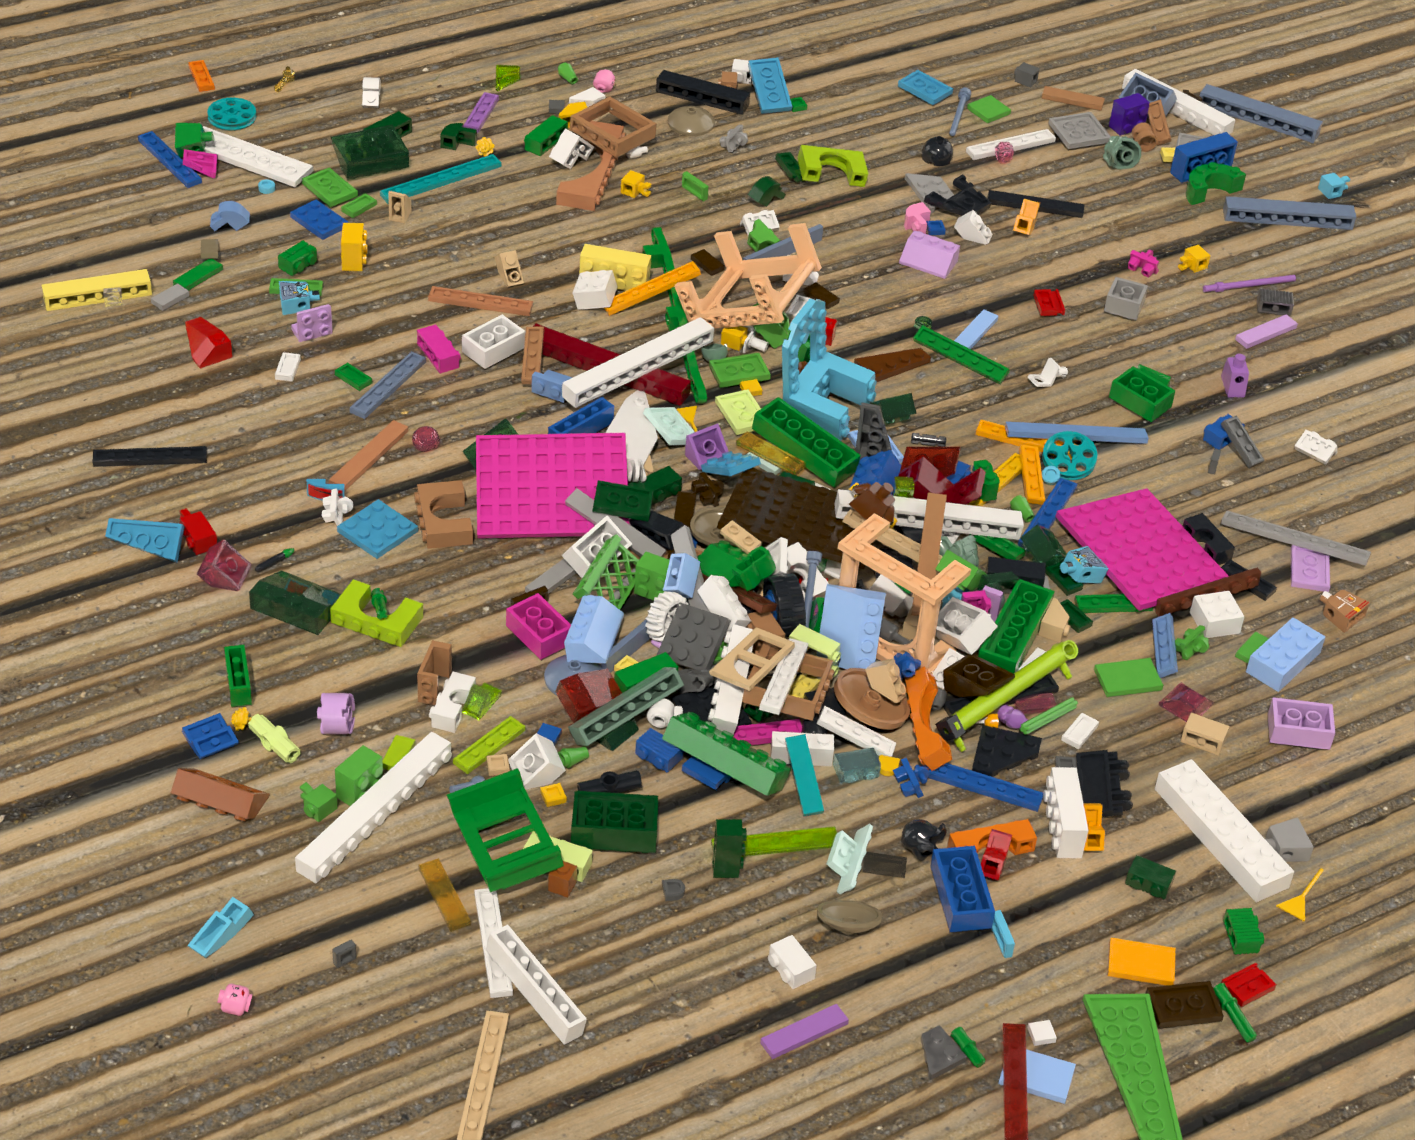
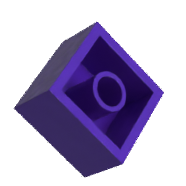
[1109,93,1150,136]

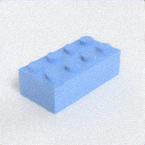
[1246,618,1326,692]

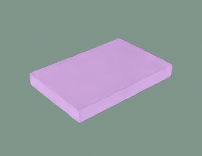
[1291,545,1330,592]

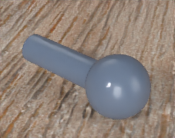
[449,776,486,793]

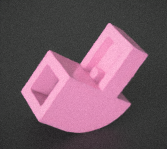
[904,202,931,234]

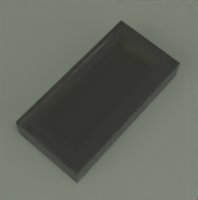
[863,852,907,878]

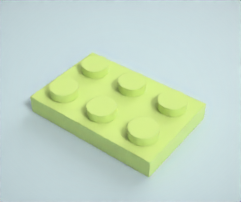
[715,390,761,435]

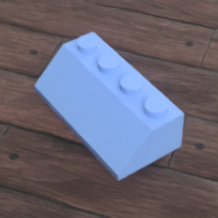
[564,595,624,663]

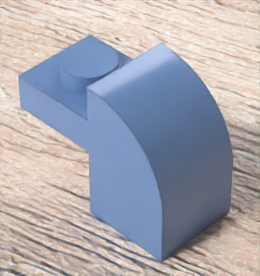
[210,201,250,231]

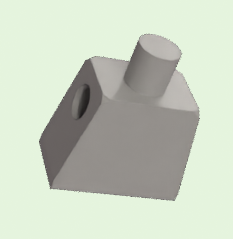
[1265,818,1314,862]

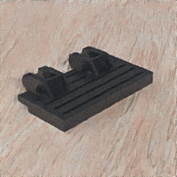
[1076,749,1133,817]

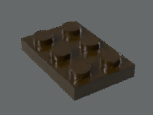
[1146,981,1224,1028]

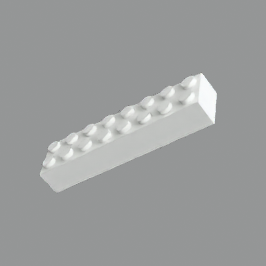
[1155,759,1294,903]

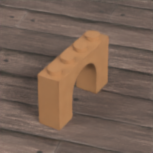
[414,480,473,549]

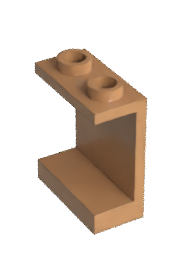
[417,640,452,705]

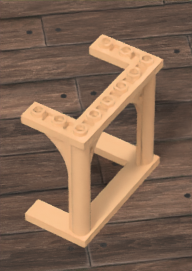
[674,223,822,328]
[838,513,971,674]

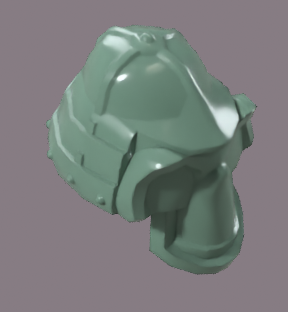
[1103,136,1142,170]
[939,535,979,567]

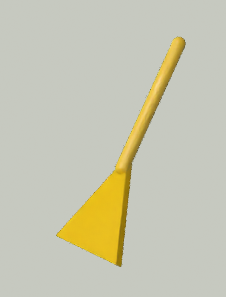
[676,406,698,432]
[1276,868,1323,922]

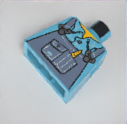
[279,281,320,315]
[1060,546,1109,583]

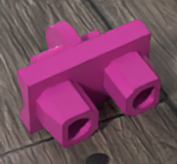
[1128,250,1159,278]

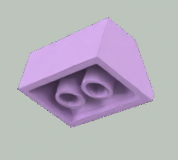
[899,230,960,279]

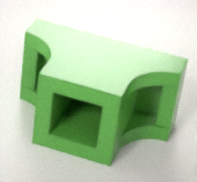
[747,219,780,252]

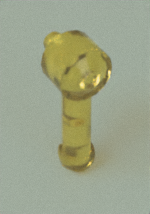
[274,66,295,92]

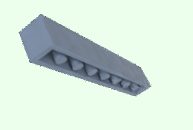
[1200,84,1323,143]
[1223,196,1356,230]

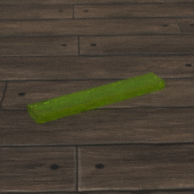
[711,826,837,857]

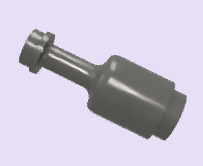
[879,617,915,651]

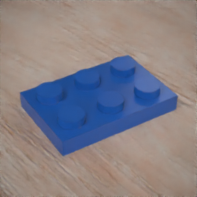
[290,200,348,240]

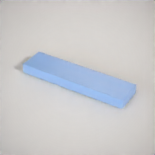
[954,309,998,349]

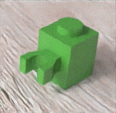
[300,782,338,822]

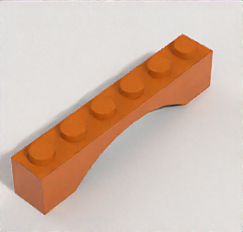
[905,666,953,771]

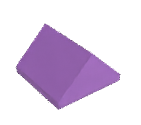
[685,424,729,470]

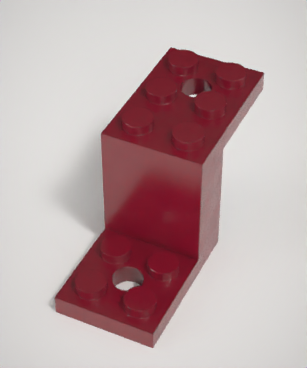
[892,457,986,505]

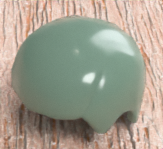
[701,343,728,362]

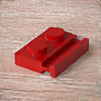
[1033,289,1065,316]
[1221,963,1277,1007]

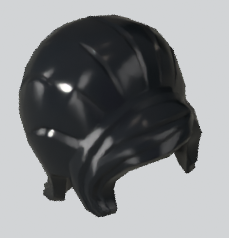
[902,819,947,861]

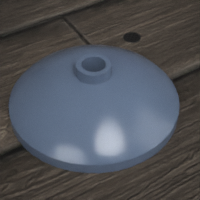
[544,655,604,700]

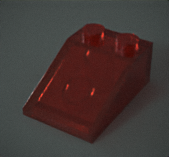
[900,447,961,477]
[555,669,622,723]

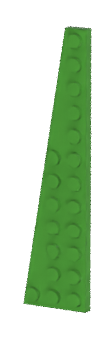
[1083,994,1182,1140]

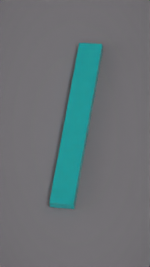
[380,154,502,204]

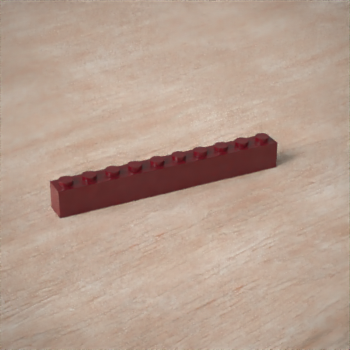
[533,323,691,406]

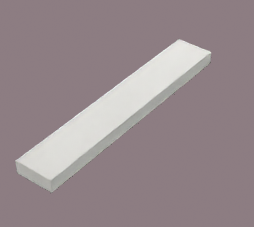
[966,129,1056,160]
[759,638,809,715]
[474,888,513,998]

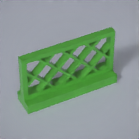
[572,534,639,610]

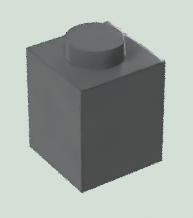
[1014,62,1040,88]

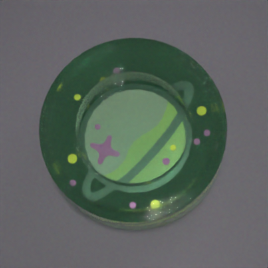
[914,316,932,330]

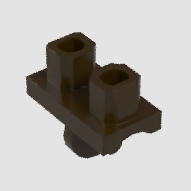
[691,472,724,507]

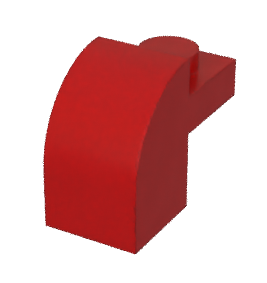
[981,829,1012,880]

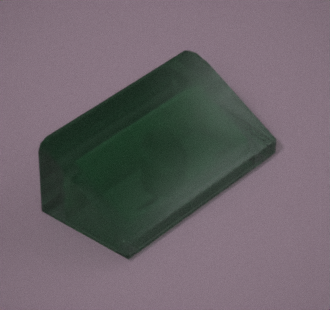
[977,572,1019,591]
[596,717,639,751]

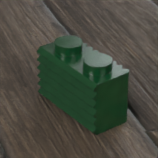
[1125,855,1176,899]

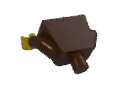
[848,482,897,529]

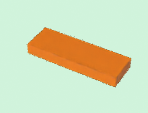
[188,60,215,92]

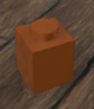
[548,861,577,898]

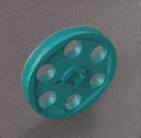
[207,97,256,130]
[1042,431,1098,480]

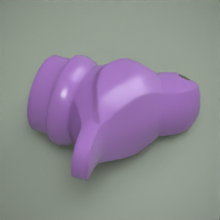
[997,705,1028,729]

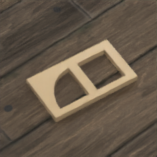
[709,627,795,691]

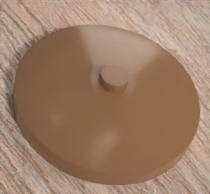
[834,668,910,729]

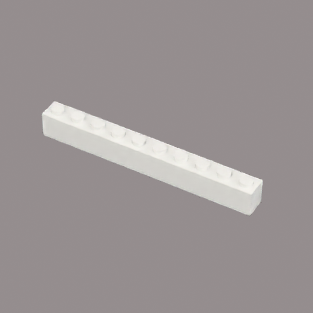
[562,317,714,408]
[835,489,1024,540]
[295,731,452,883]

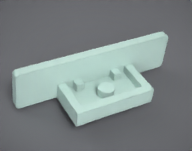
[826,824,873,894]

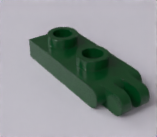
[775,152,805,182]

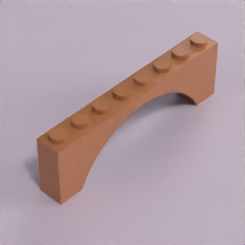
[556,121,626,211]

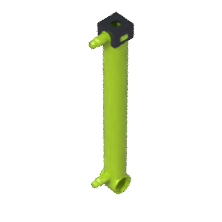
[935,640,1078,752]

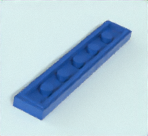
[138,131,202,188]
[1018,478,1077,552]
[922,763,1043,812]

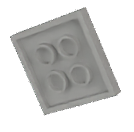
[1048,112,1111,149]

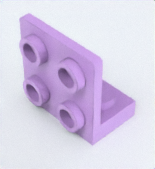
[291,304,332,342]

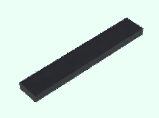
[987,190,1085,218]
[92,446,207,467]
[943,674,1059,716]

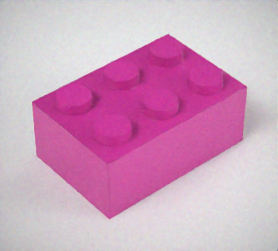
[506,593,571,660]

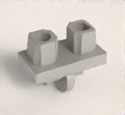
[719,125,748,152]

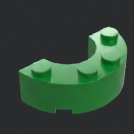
[1186,162,1246,205]

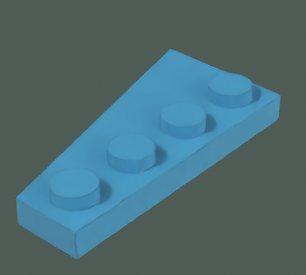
[105,518,184,562]

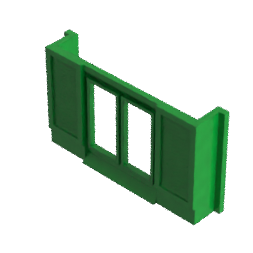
[447,768,564,893]

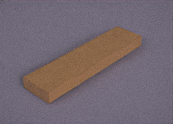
[1042,86,1105,111]
[521,327,544,384]

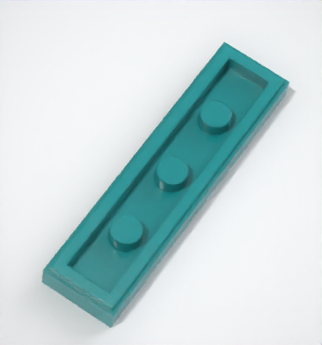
[785,734,824,817]

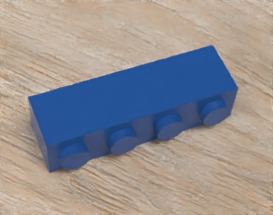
[548,397,614,434]

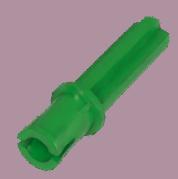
[371,588,388,620]
[1213,983,1257,1043]

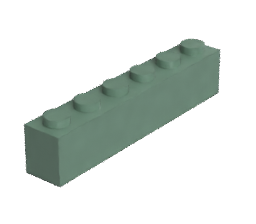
[568,667,684,746]

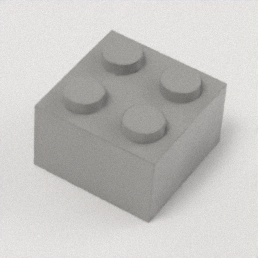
[1104,277,1148,320]

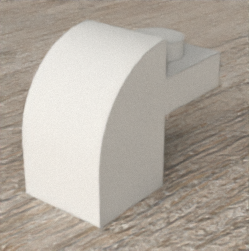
[362,77,381,108]

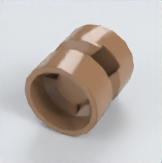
[1132,123,1157,152]

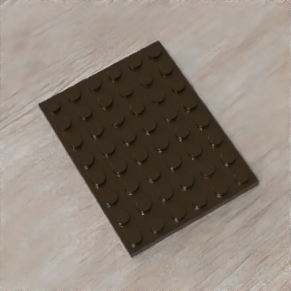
[717,467,875,569]

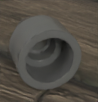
[931,688,947,710]

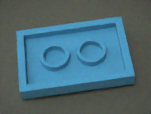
[898,70,953,105]
[701,451,761,476]

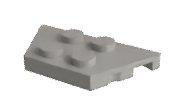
[905,173,954,214]

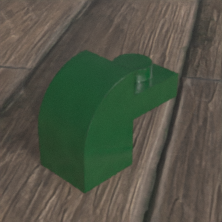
[440,123,477,151]
[748,176,786,207]

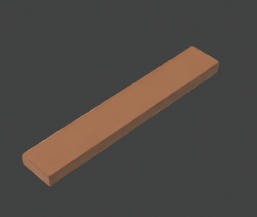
[428,286,533,316]
[329,420,409,490]

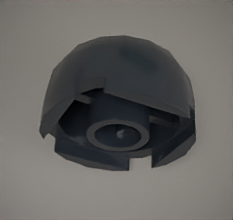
[921,136,953,166]

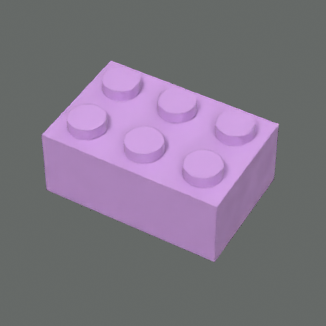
[1268,698,1335,750]

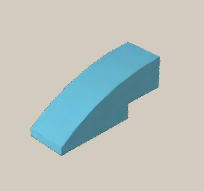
[188,897,254,958]

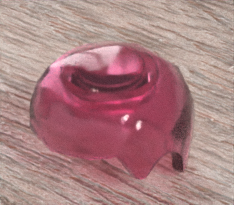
[412,426,440,452]

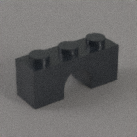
[1183,513,1235,565]

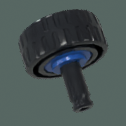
[742,573,806,639]

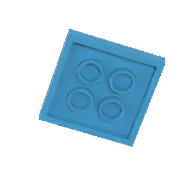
[337,499,418,559]

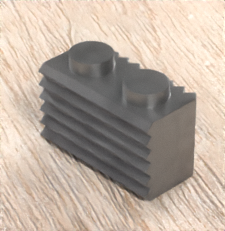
[1256,288,1294,316]

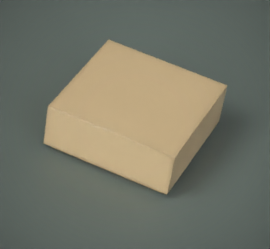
[486,754,510,776]

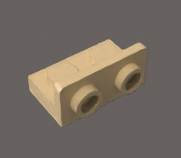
[720,520,762,554]

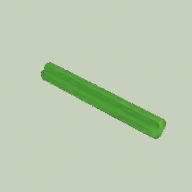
[1020,697,1078,735]

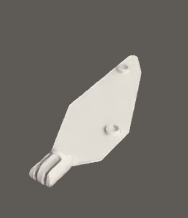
[606,390,658,482]

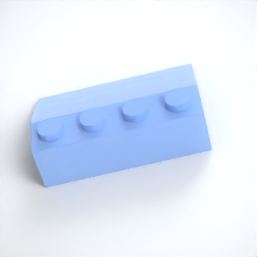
[816,584,886,669]

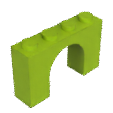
[797,145,869,187]
[330,579,423,647]

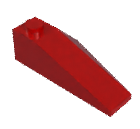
[185,317,232,369]

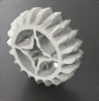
[645,591,688,642]

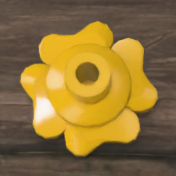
[475,137,495,157]
[231,707,252,731]

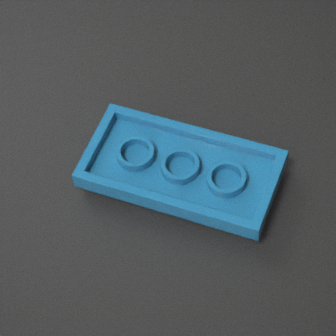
[748,58,792,114]

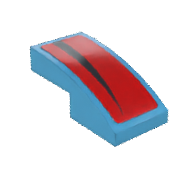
[306,479,345,501]

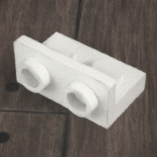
[740,210,780,235]
[1295,430,1337,465]

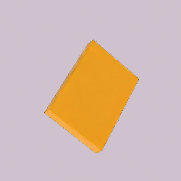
[1107,938,1176,985]

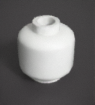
[647,698,675,728]

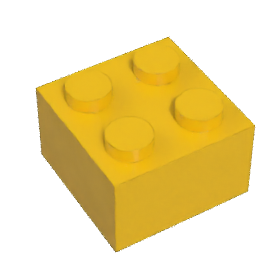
[341,223,368,271]

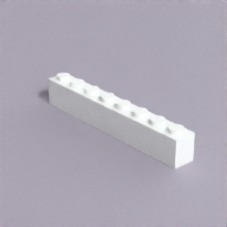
[1122,69,1235,135]

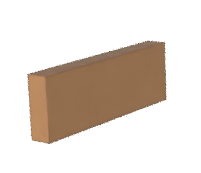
[1148,99,1172,146]

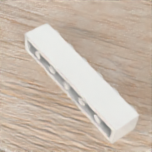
[708,624,753,734]
[486,925,587,1045]

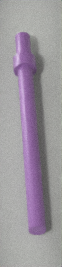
[1203,275,1296,292]

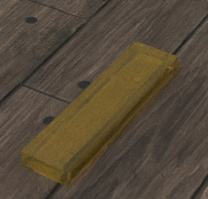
[736,431,806,475]
[418,858,471,932]

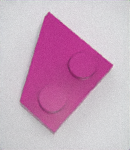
[183,149,217,178]

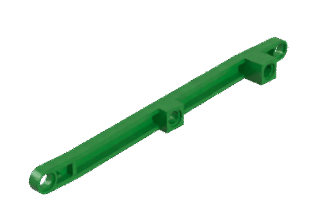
[642,227,707,404]

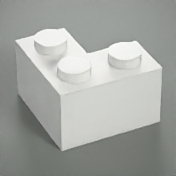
[549,129,594,170]

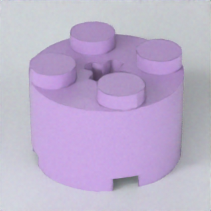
[317,693,355,734]

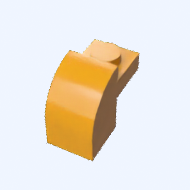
[1013,199,1040,235]
[1083,803,1105,851]

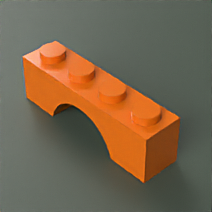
[947,819,1037,855]

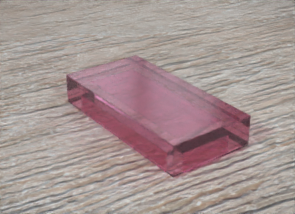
[1014,693,1056,714]

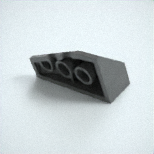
[855,402,892,459]

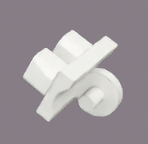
[322,489,353,526]

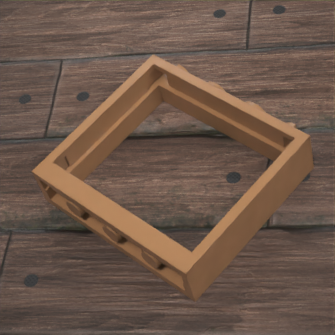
[570,96,657,157]
[742,643,834,721]

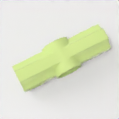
[248,714,300,763]

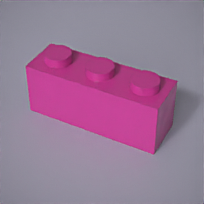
[417,324,461,374]

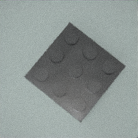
[656,602,731,670]

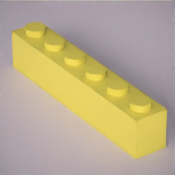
[42,269,152,311]

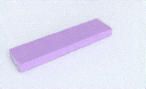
[1235,315,1298,349]

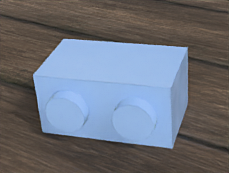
[663,553,700,598]

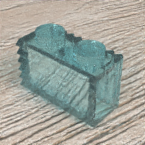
[833,748,881,784]

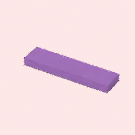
[463,92,499,133]
[760,1004,849,1059]

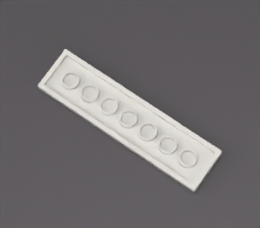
[203,126,313,187]

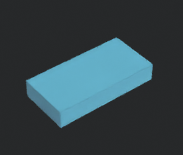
[991,910,1015,958]

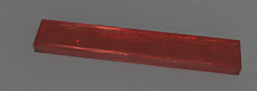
[1002,1023,1028,1140]

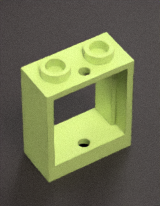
[789,624,841,677]

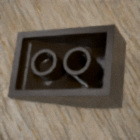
[943,654,1015,697]

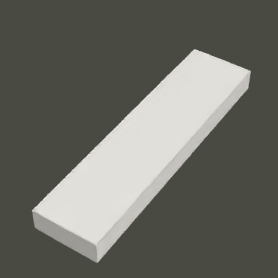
[817,706,896,757]

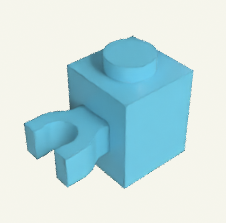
[1318,173,1350,199]

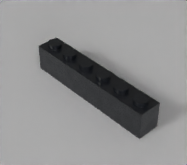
[656,70,750,115]

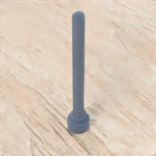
[949,87,971,136]
[804,551,822,628]

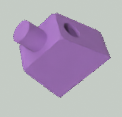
[1221,354,1249,397]

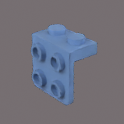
[532,370,572,403]

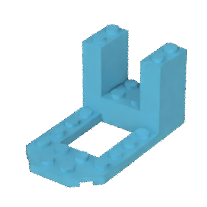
[782,299,877,441]

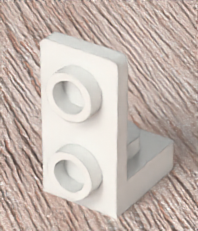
[932,648,965,690]

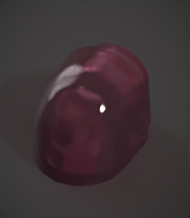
[995,142,1014,163]

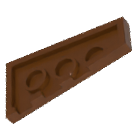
[854,348,931,382]

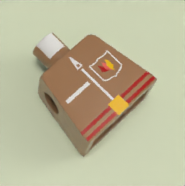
[1320,590,1370,633]

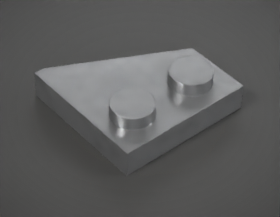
[921,1025,967,1080]

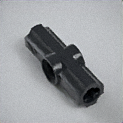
[577,770,642,793]

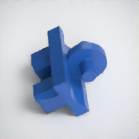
[894,652,921,680]
[893,758,930,798]

